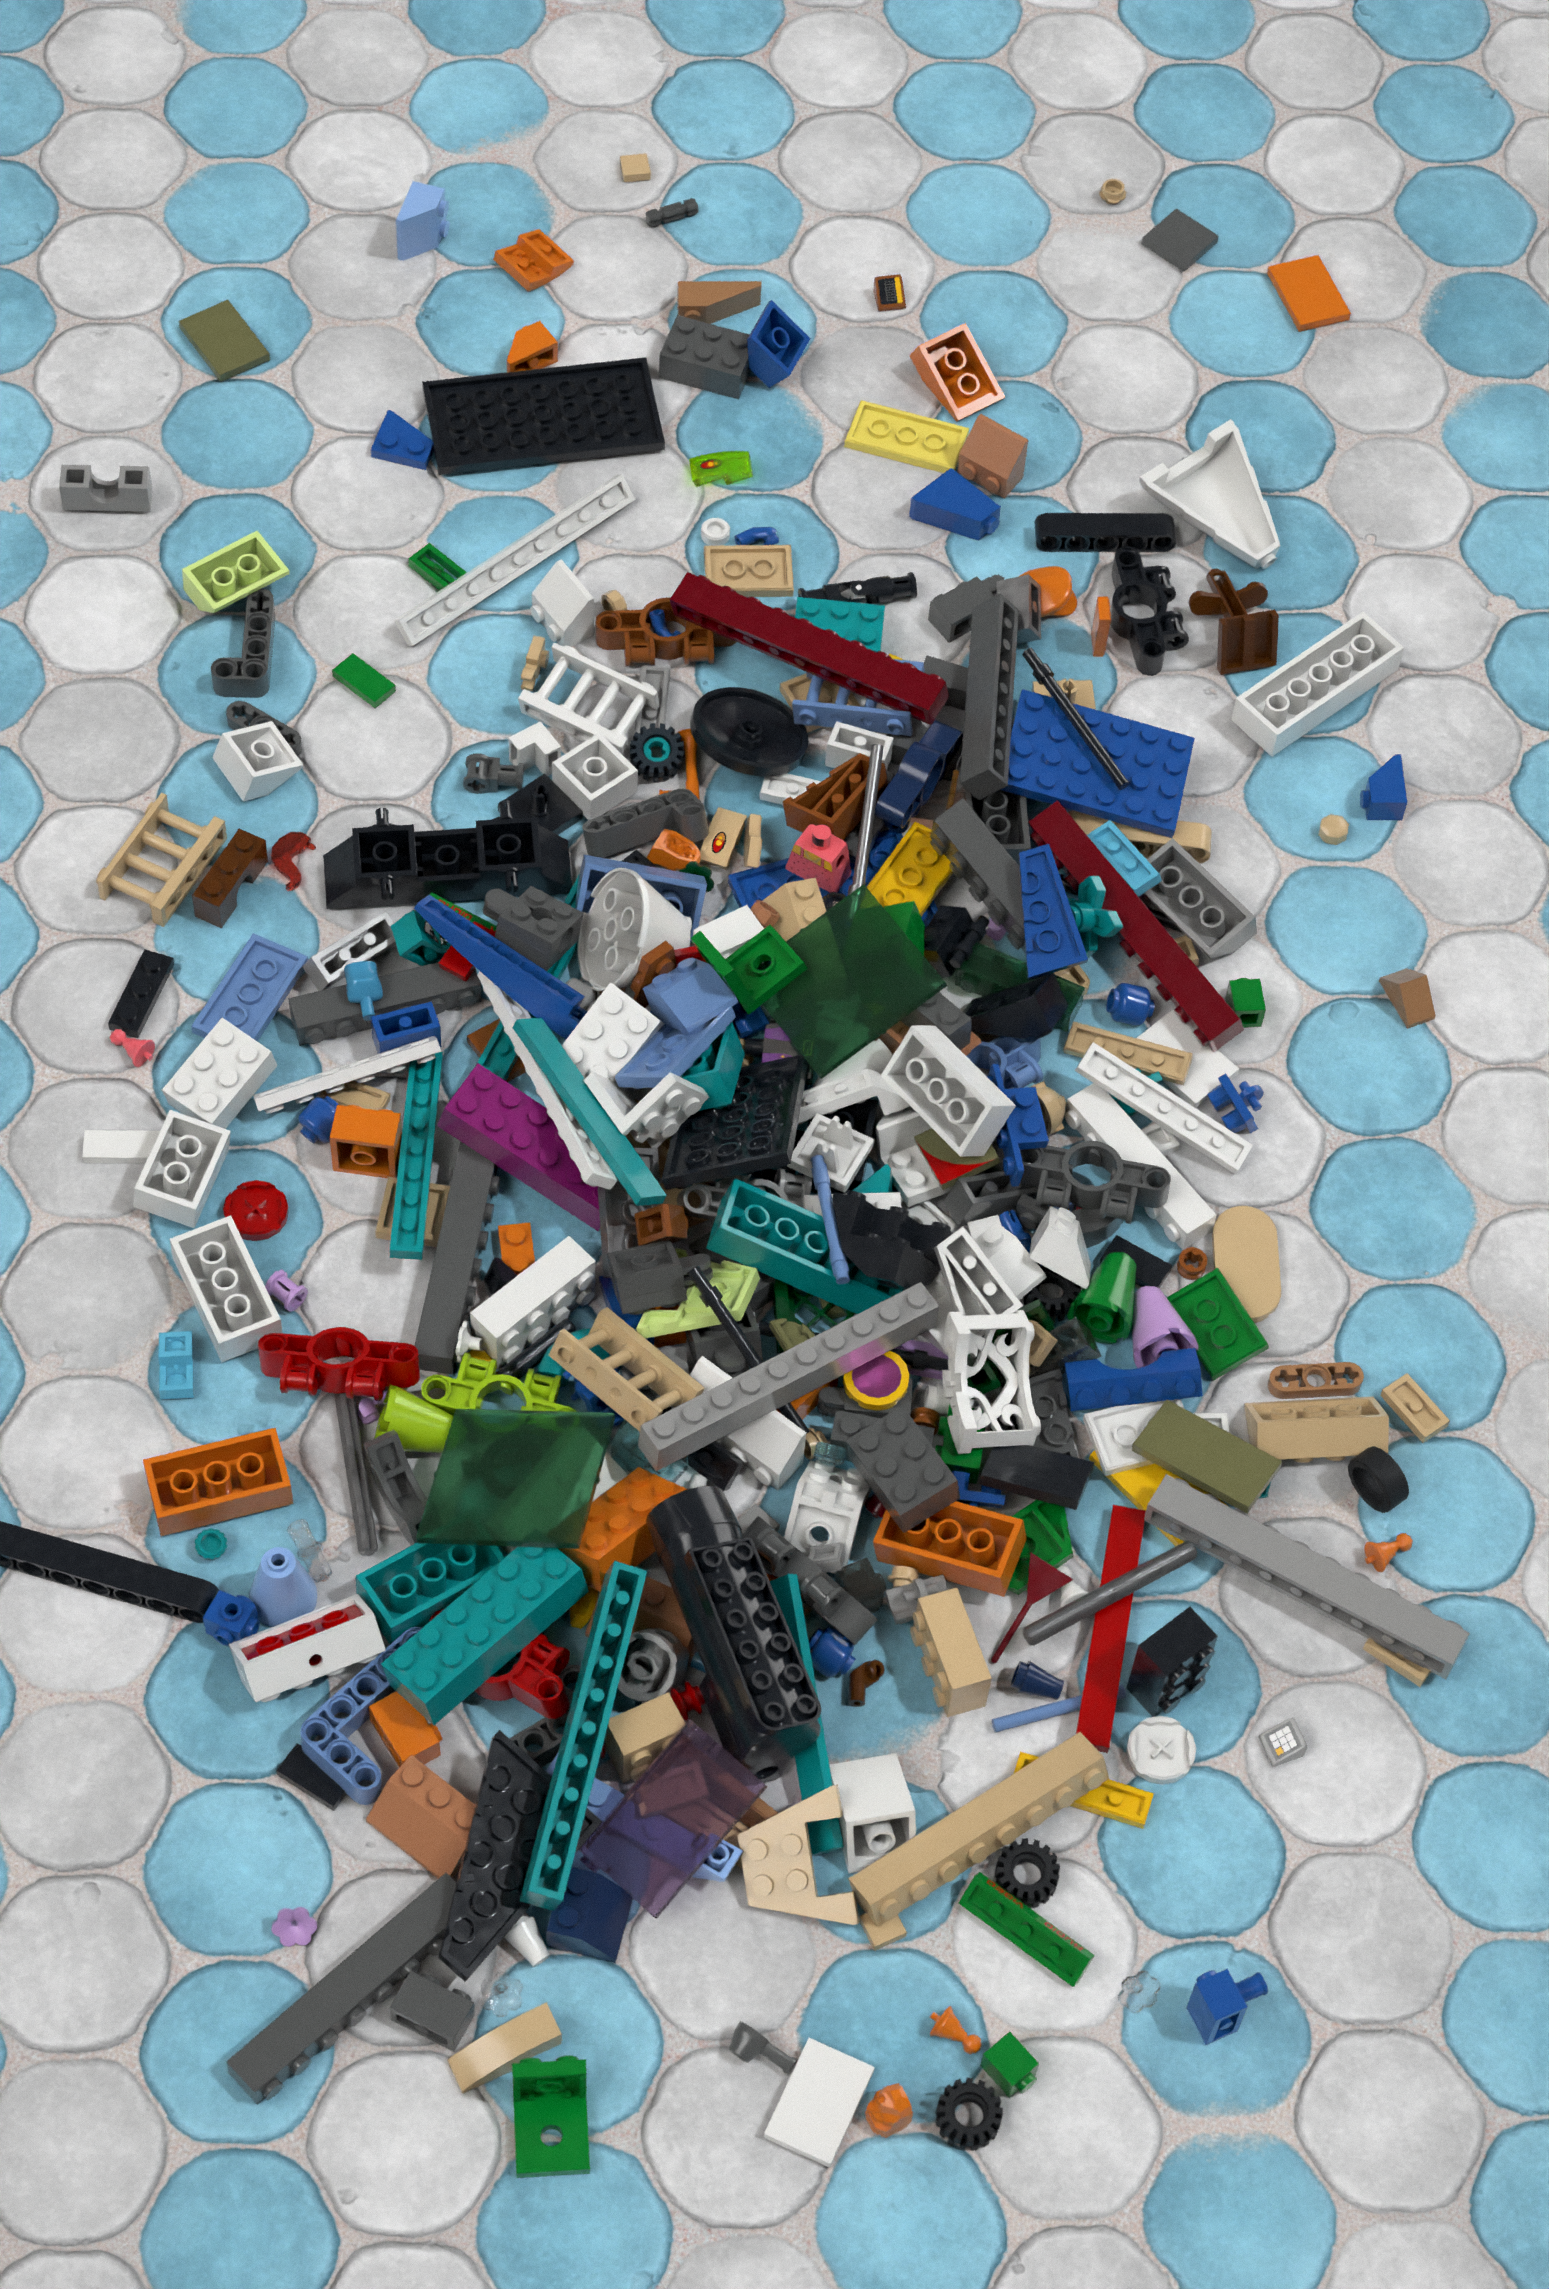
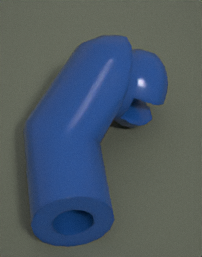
[734,527,779,545]

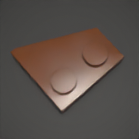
[630,941,676,1008]

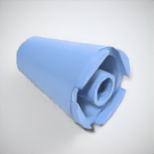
[249,1547,317,1627]

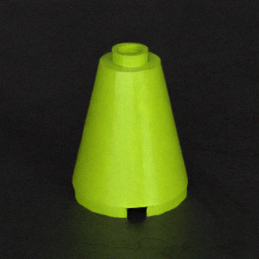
[374,1385,468,1453]

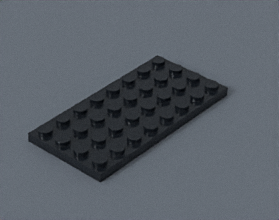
[422,357,665,475]

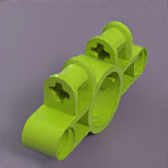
[421,1352,581,1444]

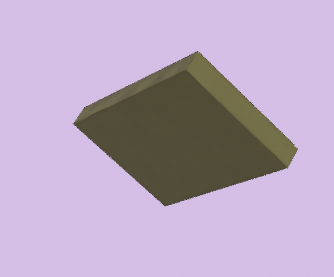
[179,300,270,382]

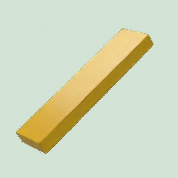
[1013,1751,1154,1829]

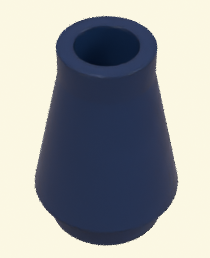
[1011,1661,1064,1700]

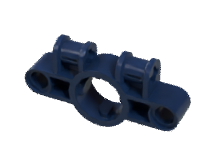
[874,720,963,833]

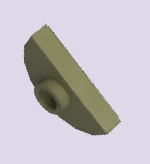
[769,1318,815,1352]

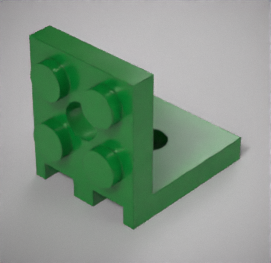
[690,924,808,1015]
[512,2056,590,2178]

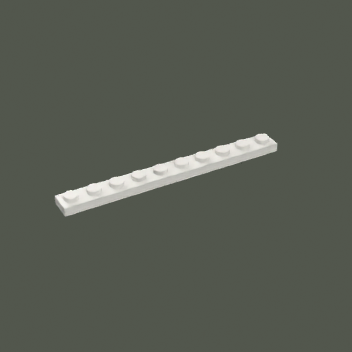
[394,474,636,646]
[477,972,618,1190]

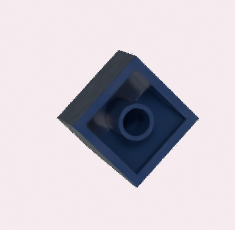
[546,1867,634,1963]

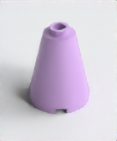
[1132,1286,1199,1368]

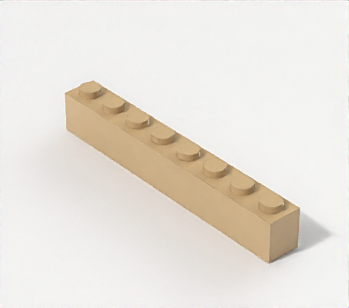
[849,1732,1109,1927]

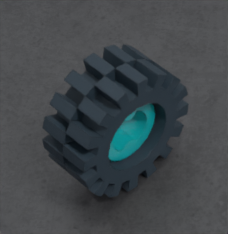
[630,723,684,782]

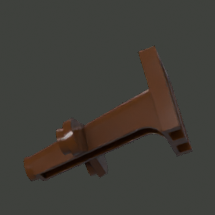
[1189,568,1279,675]

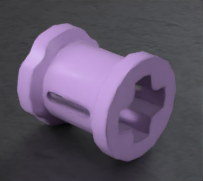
[265,1269,308,1312]

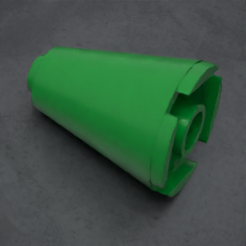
[1067,1252,1136,1344]

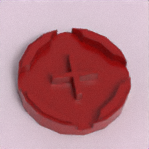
[223,1180,289,1241]

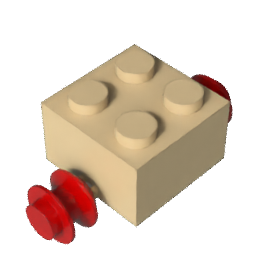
[600,1682,705,1783]

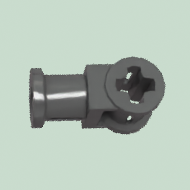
[463,753,524,794]

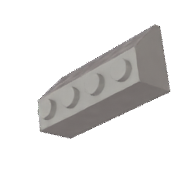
[1143,838,1257,959]

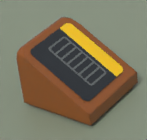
[873,274,906,311]

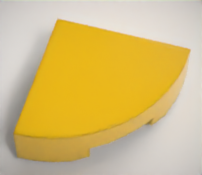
[570,1586,598,1629]

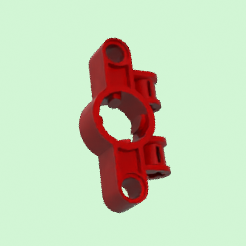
[258,1327,420,1401]
[429,1609,570,1719]

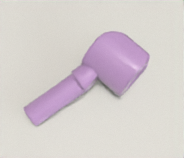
[986,918,1006,941]
[357,1391,387,1425]

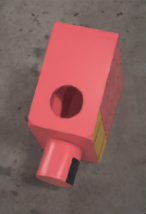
[786,824,851,895]

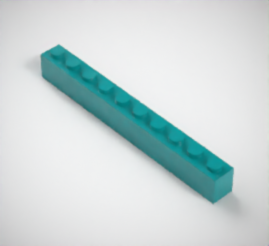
[520,1561,647,1911]

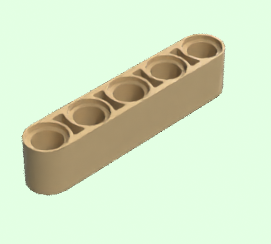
[1068,810,1212,863]

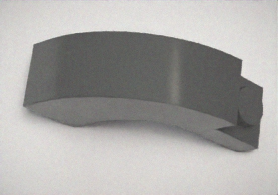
[1015,1183,1124,1248]
[363,1430,444,1545]

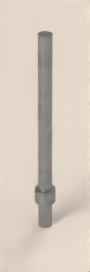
[847,744,884,924]

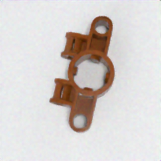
[595,598,736,667]

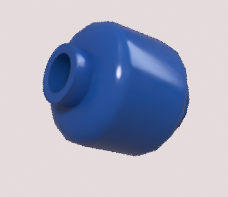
[1106,983,1155,1026]
[298,1096,339,1144]
[808,1627,856,1678]

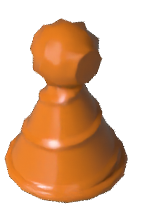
[1364,1533,1413,1572]
[930,2006,982,2054]

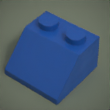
[747,300,811,388]

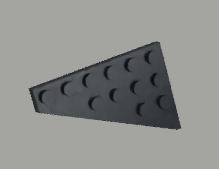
[438,1730,603,1982]

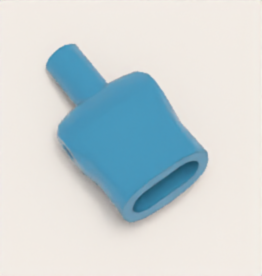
[344,961,383,1021]

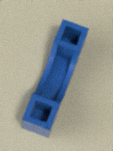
[1064,1348,1203,1411]

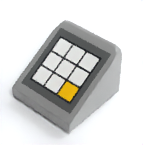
[1259,1717,1307,1767]

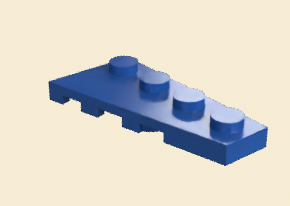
[1018,844,1088,980]

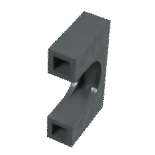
[886,655,968,782]

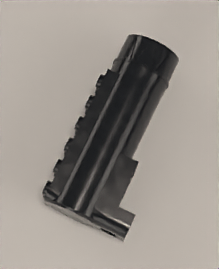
[646,1486,821,1787]

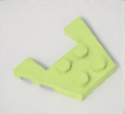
[636,1249,760,1338]

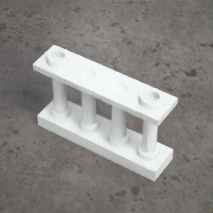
[518,642,660,758]

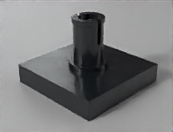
[498,774,583,835]

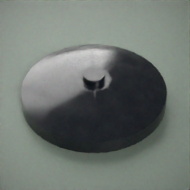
[690,687,809,777]

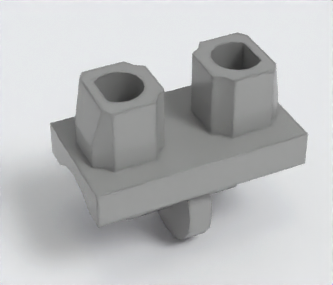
[885,1574,948,1624]

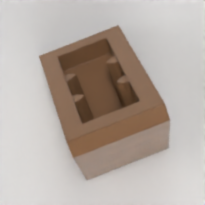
[1379,968,1436,1029]

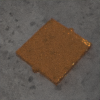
[946,770,959,810]

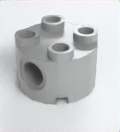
[618,1628,689,1701]

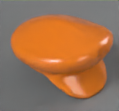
[1018,566,1077,617]

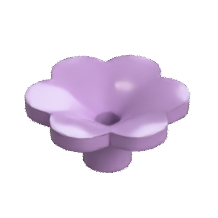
[271,1907,317,1947]

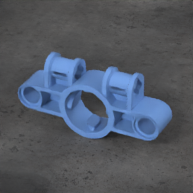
[966,1036,1043,1089]

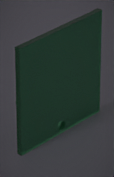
[757,884,947,1079]
[416,1409,615,1549]

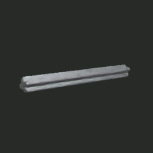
[334,1393,378,1556]
[1023,1541,1197,1646]

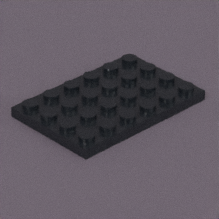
[662,1054,808,1190]

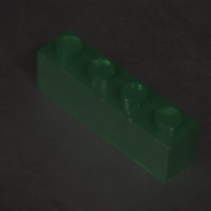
[954,942,1085,1032]

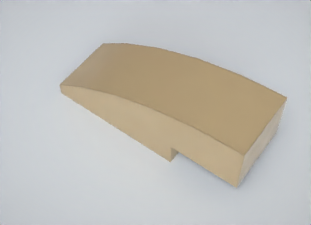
[448,2002,562,2094]

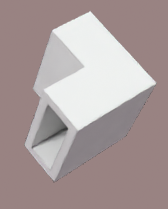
[509,721,561,776]

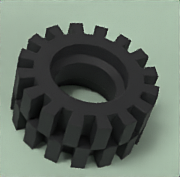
[1023,1263,1081,1322]
[994,1838,1060,1908]
[935,2078,1003,2151]

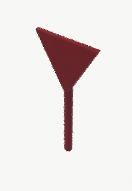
[991,1552,1074,1664]

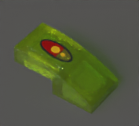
[689,451,753,487]

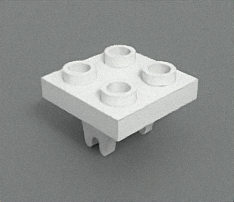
[787,1113,874,1193]

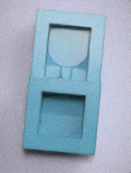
[158,1331,194,1400]

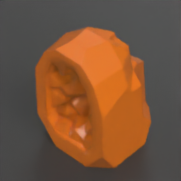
[647,829,701,871]
[865,2083,913,2138]

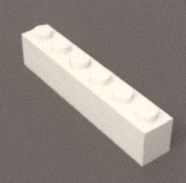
[1064,1083,1217,1250]

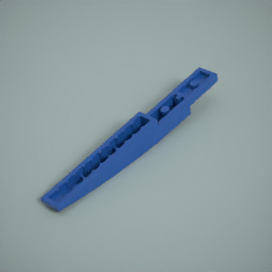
[414,895,588,1040]

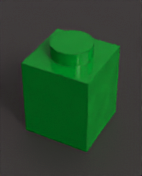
[1225,978,1266,1028]
[980,2031,1039,2098]

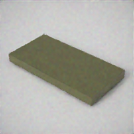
[1132,1400,1282,1514]

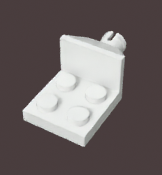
[876,1103,954,1207]

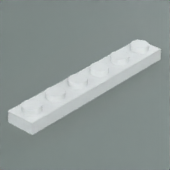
[253,1036,441,1114]
[1075,1042,1253,1174]

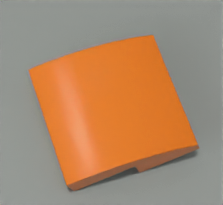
[493,229,574,292]

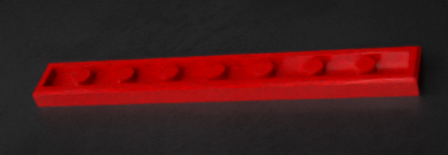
[1076,1505,1146,1753]

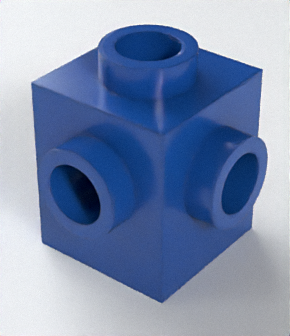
[203,1590,260,1646]

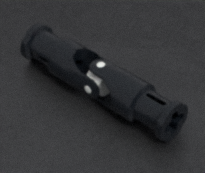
[798,572,917,604]

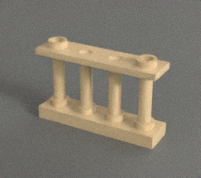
[96,793,227,927]
[549,1307,705,1432]

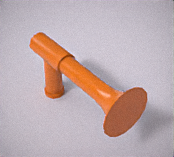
[659,729,700,800]

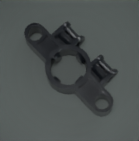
[1110,546,1189,676]

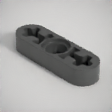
[226,701,302,756]

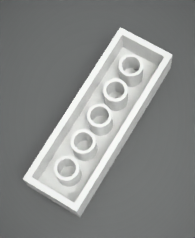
[1231,612,1404,757]

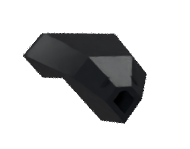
[832,1190,953,1290]

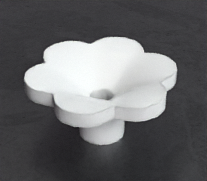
[456,1320,483,1363]

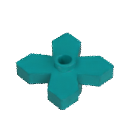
[1068,876,1123,958]

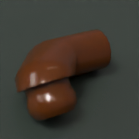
[848,1660,885,1707]

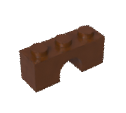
[192,829,268,928]

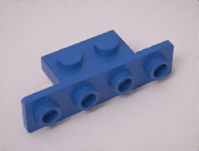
[987,1064,1049,1187]

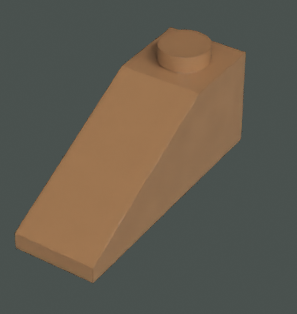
[677,281,761,324]

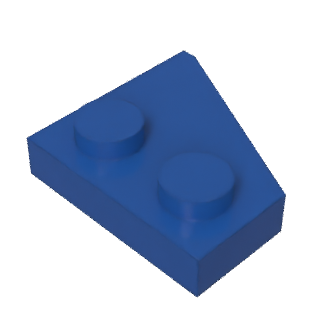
[371,410,434,470]

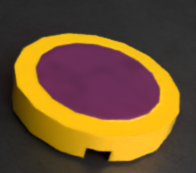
[843,1351,910,1411]

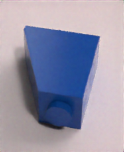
[909,468,1001,541]

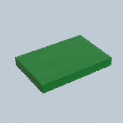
[1166,1268,1269,1381]

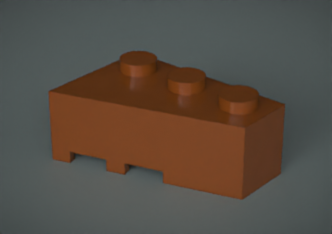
[783,753,888,840]

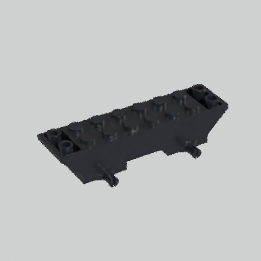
[323,800,572,909]

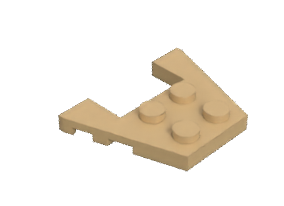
[737,1784,860,1925]

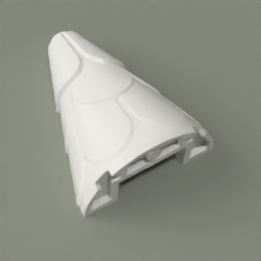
[1139,419,1280,569]

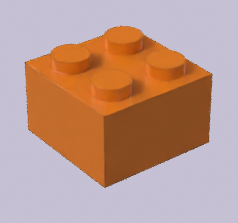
[330,1105,402,1178]

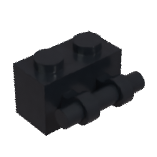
[924,905,990,978]

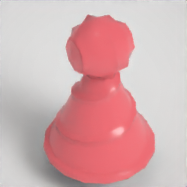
[110,1029,155,1067]

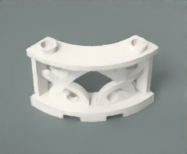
[942,1310,1041,1454]

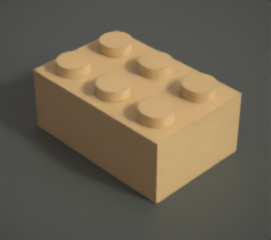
[910,1587,992,1717]

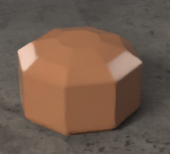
[750,900,780,928]

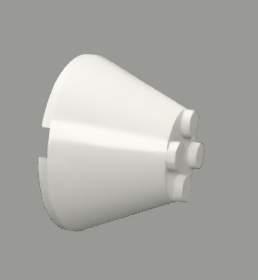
[577,868,692,992]

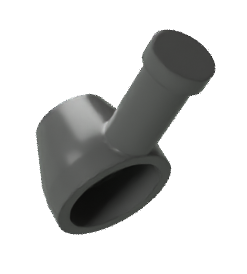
[729,2021,797,2075]

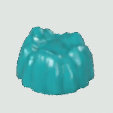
[195,1528,227,1561]

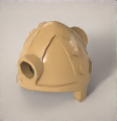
[1030,1081,1066,1136]

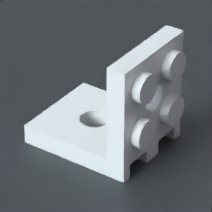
[584,1072,709,1148]
[784,1459,872,1576]

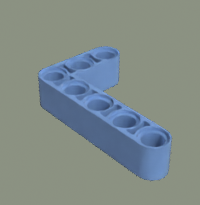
[300,1627,422,1805]

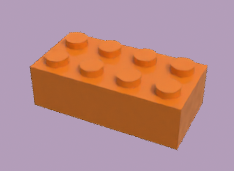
[143,1427,293,1536]
[547,1467,687,1591]
[873,1501,1027,1597]

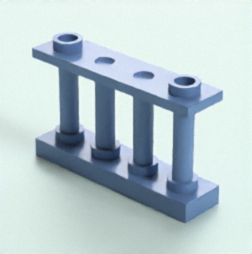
[792,659,924,736]

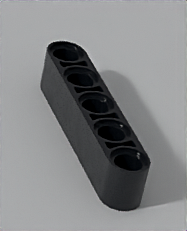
[1034,513,1176,552]

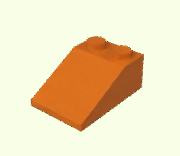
[910,323,1005,422]

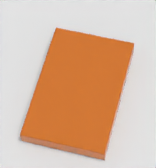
[1267,255,1351,332]

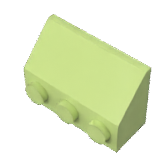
[182,531,290,613]

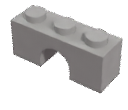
[59,465,152,512]

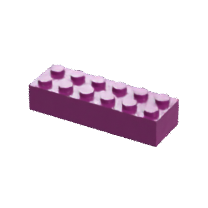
[437,1063,600,1231]

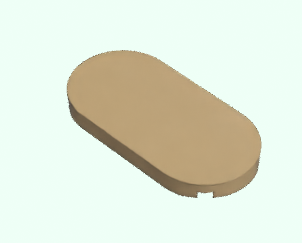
[1212,1206,1281,1323]

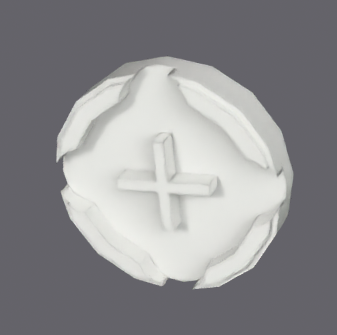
[1126,1716,1196,1785]

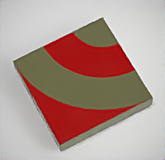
[914,1128,1000,1190]

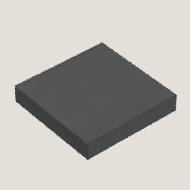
[1141,208,1219,272]

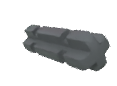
[646,198,698,227]

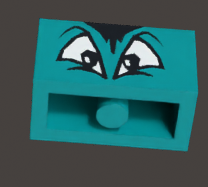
[391,910,451,966]

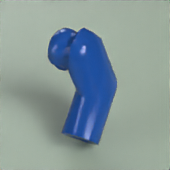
[649,609,681,637]

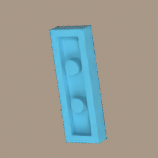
[1087,820,1162,897]

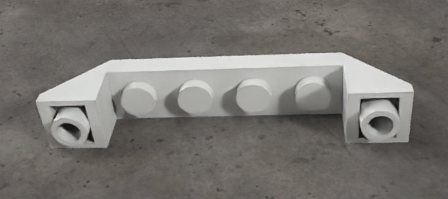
[798,1069,910,1125]

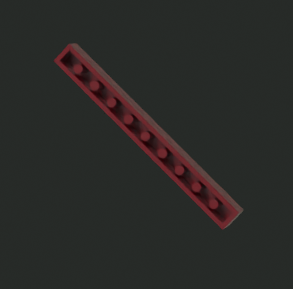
[670,572,949,725]
[1028,800,1244,1052]

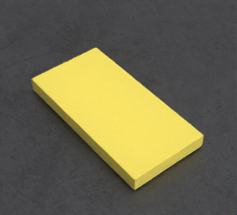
[844,400,969,473]

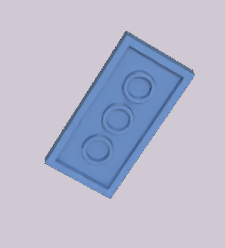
[191,933,308,1042]
[615,1006,736,1089]

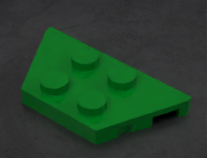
[1007,1500,1073,1595]

